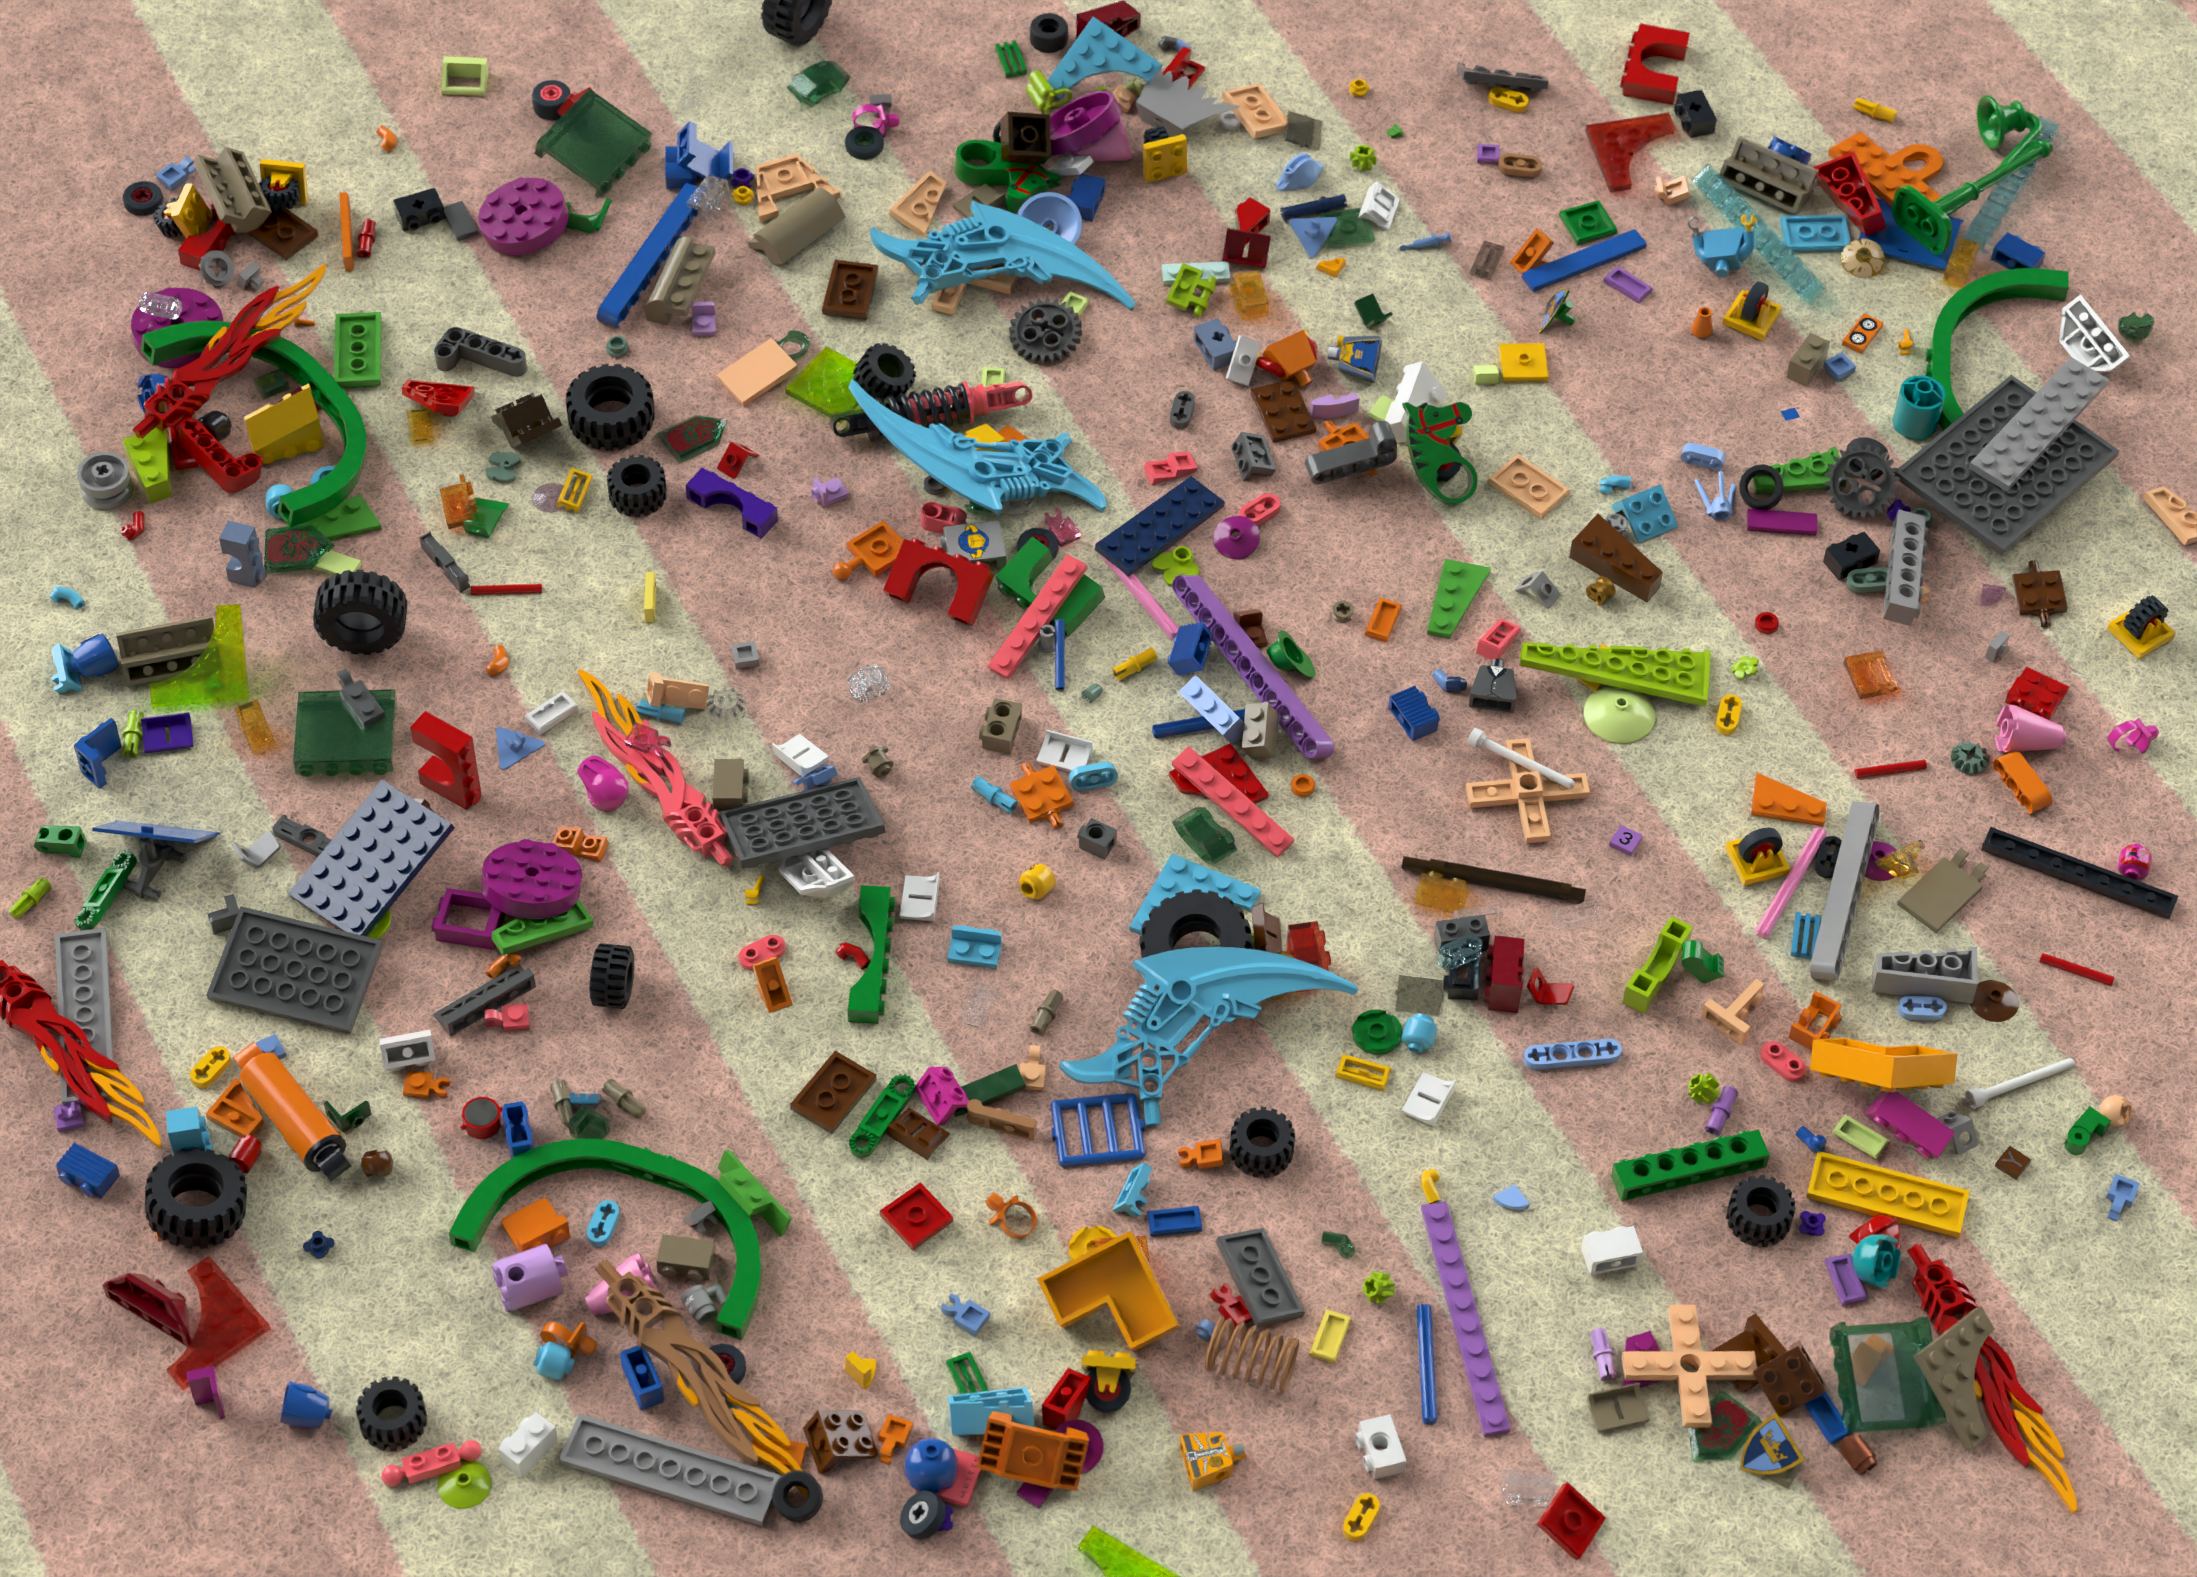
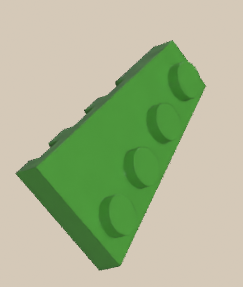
[1751,446,1847,495]
[276,494,382,551]
[1427,559,1491,639]
[492,899,594,955]

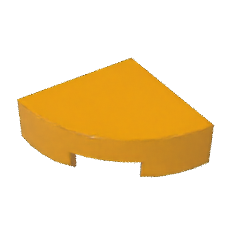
[1316,258,1346,278]

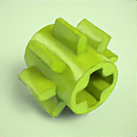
[1349,145,1377,172]
[1688,1072,1720,1105]
[1363,1271,1395,1304]

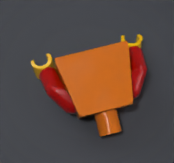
[1254,330,1317,388]

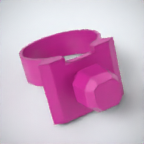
[852,104,899,138]
[2107,718,2159,754]

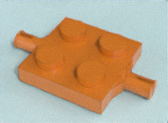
[1318,420,1377,477]
[1009,761,1074,830]

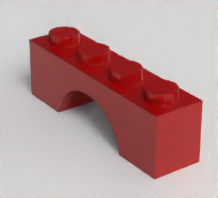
[178,203,236,271]

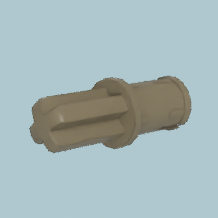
[1029,989,1063,1036]
[550,1079,577,1128]
[602,1079,646,1119]

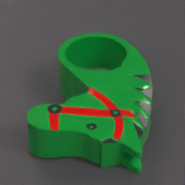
[954,140,1062,213]
[1402,402,1478,504]

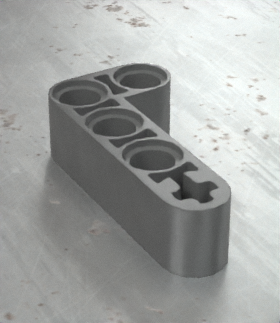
[434,327,527,377]
[1304,421,1397,484]

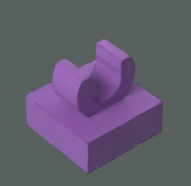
[53,1102,84,1132]

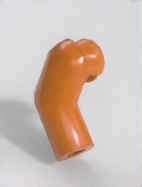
[376,125,397,152]
[486,645,509,676]
[485,951,521,979]

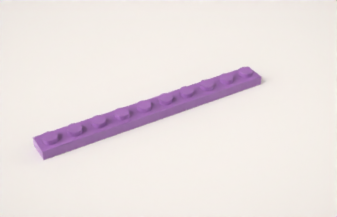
[1421,1201,1511,1437]

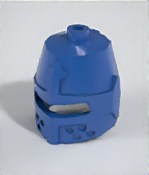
[70,633,119,678]
[280,1381,333,1428]

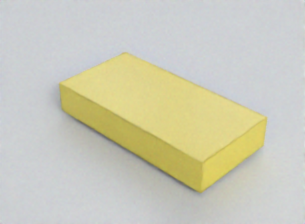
[644,572,656,622]
[1309,1309,1351,1364]

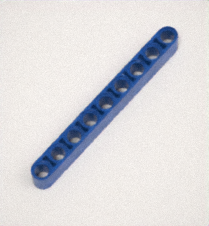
[597,183,708,328]

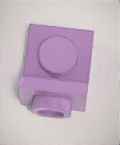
[692,302,716,336]
[811,477,849,507]

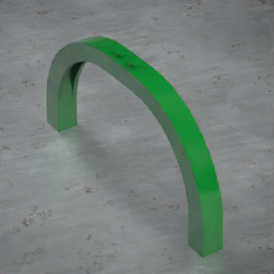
[1925,268,2069,431]
[141,321,366,528]
[449,1139,762,1340]

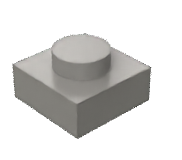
[1985,631,2010,663]
[731,641,759,669]

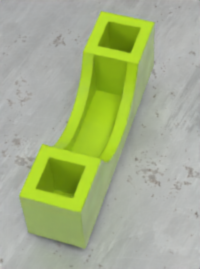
[1622,916,1693,1014]

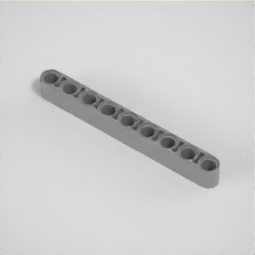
[1810,802,1879,980]

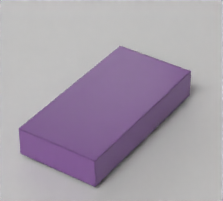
[1603,266,1653,304]
[1824,1253,1867,1306]

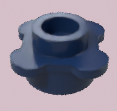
[303,1231,335,1259]

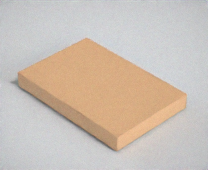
[1222,83,1292,139]
[717,338,799,406]
[1487,454,1571,520]

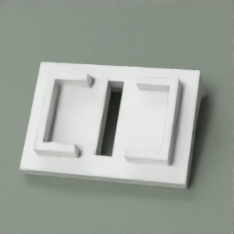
[1358,181,1400,230]
[1036,730,1093,772]
[772,734,829,777]
[900,872,940,921]
[1401,1072,1456,1127]

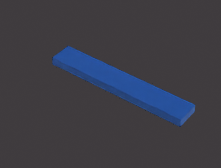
[1521,229,1647,292]

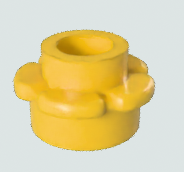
[1349,79,1370,97]
[732,186,754,205]

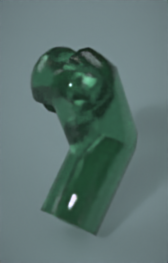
[1321,1231,1355,1258]

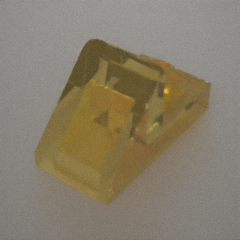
[406,407,433,445]
[234,699,276,753]
[1876,839,1925,879]

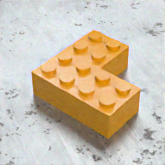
[1810,1038,1958,1092]
[1036,1230,1181,1352]

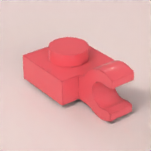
[484,1004,529,1032]

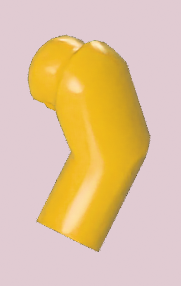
[1421,1169,1441,1204]

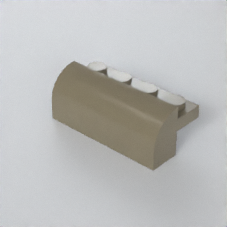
[1717,136,1819,214]
[194,147,271,233]
[747,188,846,265]
[645,237,716,325]
[116,615,222,687]

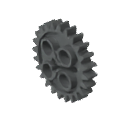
[1009,297,1082,365]
[1824,444,1901,519]

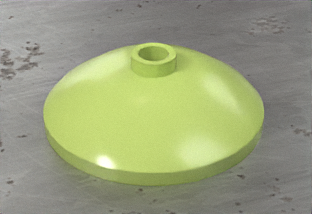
[1583,686,1656,744]

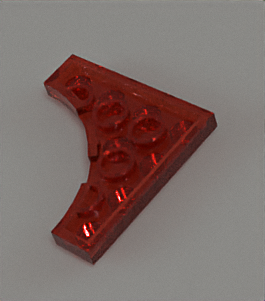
[1585,112,1675,193]
[166,1256,271,1391]

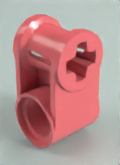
[921,502,967,534]

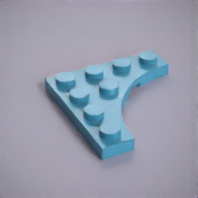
[1048,17,1163,100]
[1129,854,1261,935]

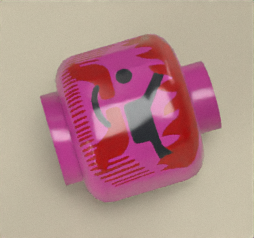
[2118,843,2152,880]

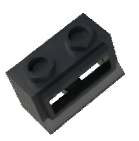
[1443,946,1480,1001]

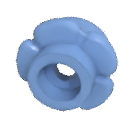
[1195,1318,1215,1342]

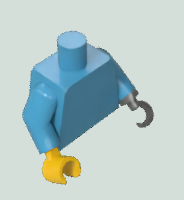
[1688,214,1757,278]

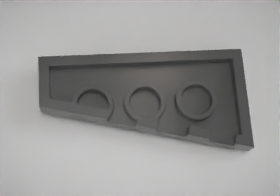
[1457,62,1549,92]

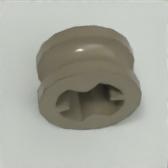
[1332,601,1354,623]

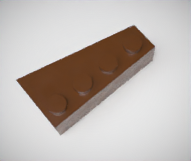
[1569,513,1663,603]

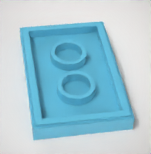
[1780,215,1852,252]

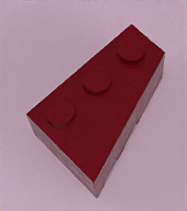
[1076,0,1141,39]
[1484,935,1525,1013]

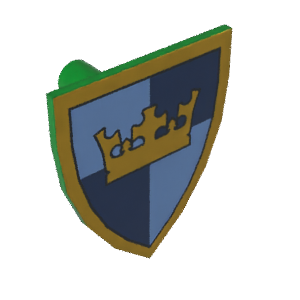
[1539,288,1575,334]
[1740,1413,1806,1475]

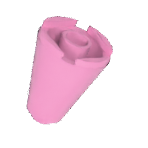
[1072,118,1133,162]
[1995,705,2066,752]

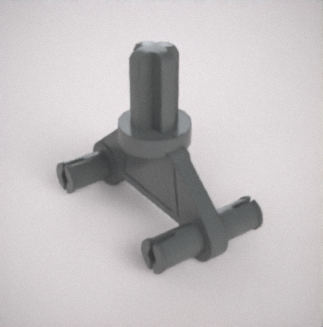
[123,838,186,901]

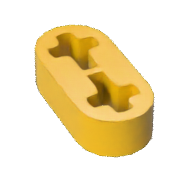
[1488,87,1528,113]
[1715,694,1742,735]
[190,1046,231,1089]
[1343,1493,1380,1542]

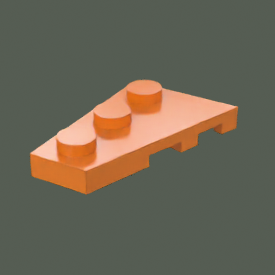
[1751,772,1827,826]

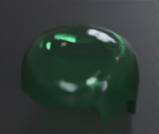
[2117,312,2155,342]

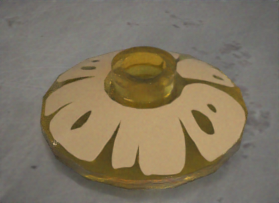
[1841,238,1885,278]

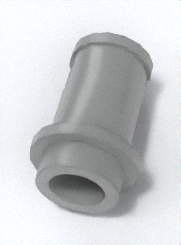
[1038,625,1055,653]

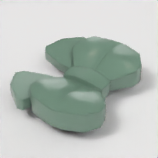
[485,451,520,483]

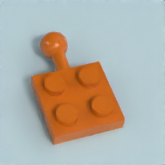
[833,520,903,581]

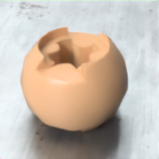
[2099,1095,2132,1127]

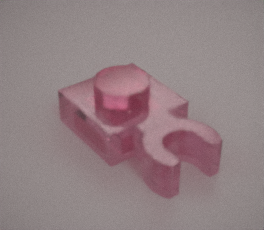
[1044,508,1081,547]
[625,723,671,757]

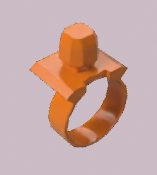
[985,1192,1037,1239]
[540,1321,597,1358]

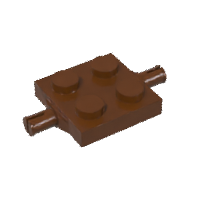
[2012,560,2068,627]

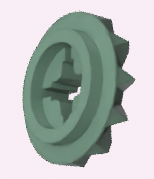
[1950,740,1990,775]

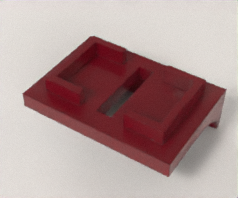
[1222,228,1271,268]

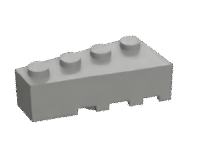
[1872,947,1978,1004]

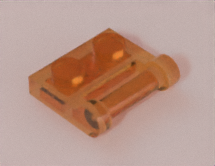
[1843,650,1900,699]

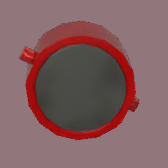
[460,1096,503,1139]

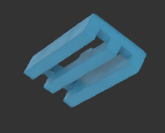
[1791,911,1821,959]
[570,1093,601,1105]

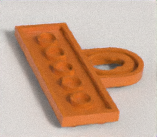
[1828,131,1943,207]

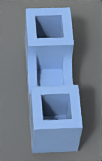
[1179,675,1244,746]

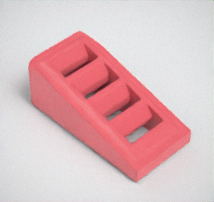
[1476,618,1521,660]

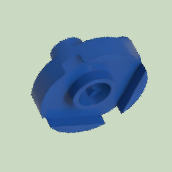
[1768,136,1812,165]

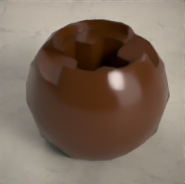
[361,1150,394,1177]

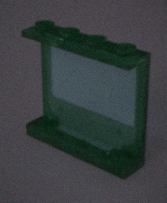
[1829,1317,1947,1433]

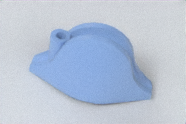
[1276,153,1324,191]

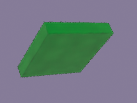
[1559,200,1618,245]

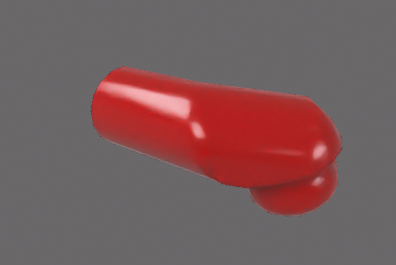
[120,511,145,540]
[836,942,871,970]

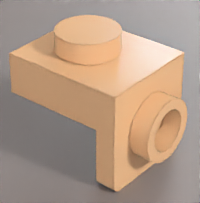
[1655,176,1691,205]

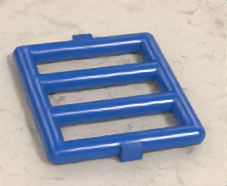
[1050,1093,1146,1167]

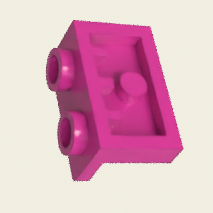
[915,1067,969,1125]

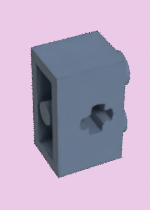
[1193,318,1237,371]

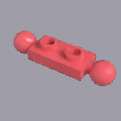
[381,1440,482,1487]

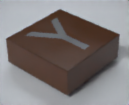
[1995,1146,2032,1180]

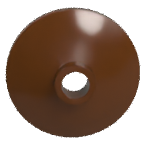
[1970,980,2019,1022]

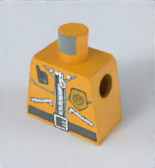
[1179,1432,1246,1491]

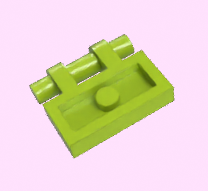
[1165,263,1217,317]

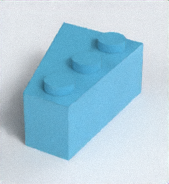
[166,1106,213,1155]
[947,1387,1035,1437]

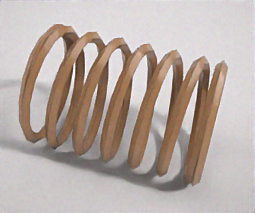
[1205,1316,1299,1394]

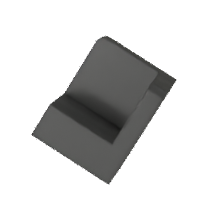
[208,894,239,934]

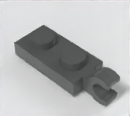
[337,669,386,728]

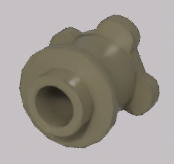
[861,746,894,777]

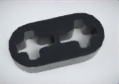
[1815,836,1842,878]

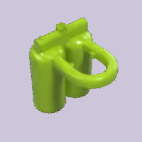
[1025,70,1073,114]

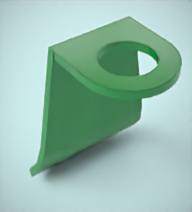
[463,498,510,538]

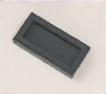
[444,201,479,241]

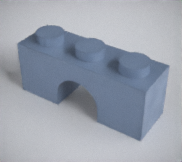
[219,521,266,588]

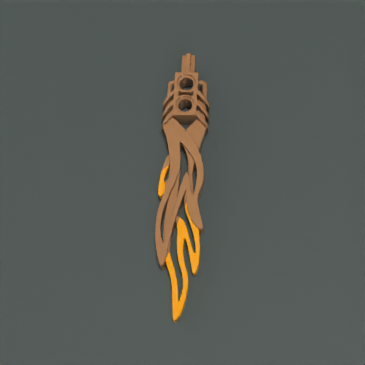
[595,1260,808,1498]

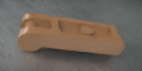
[967,1099,1037,1141]

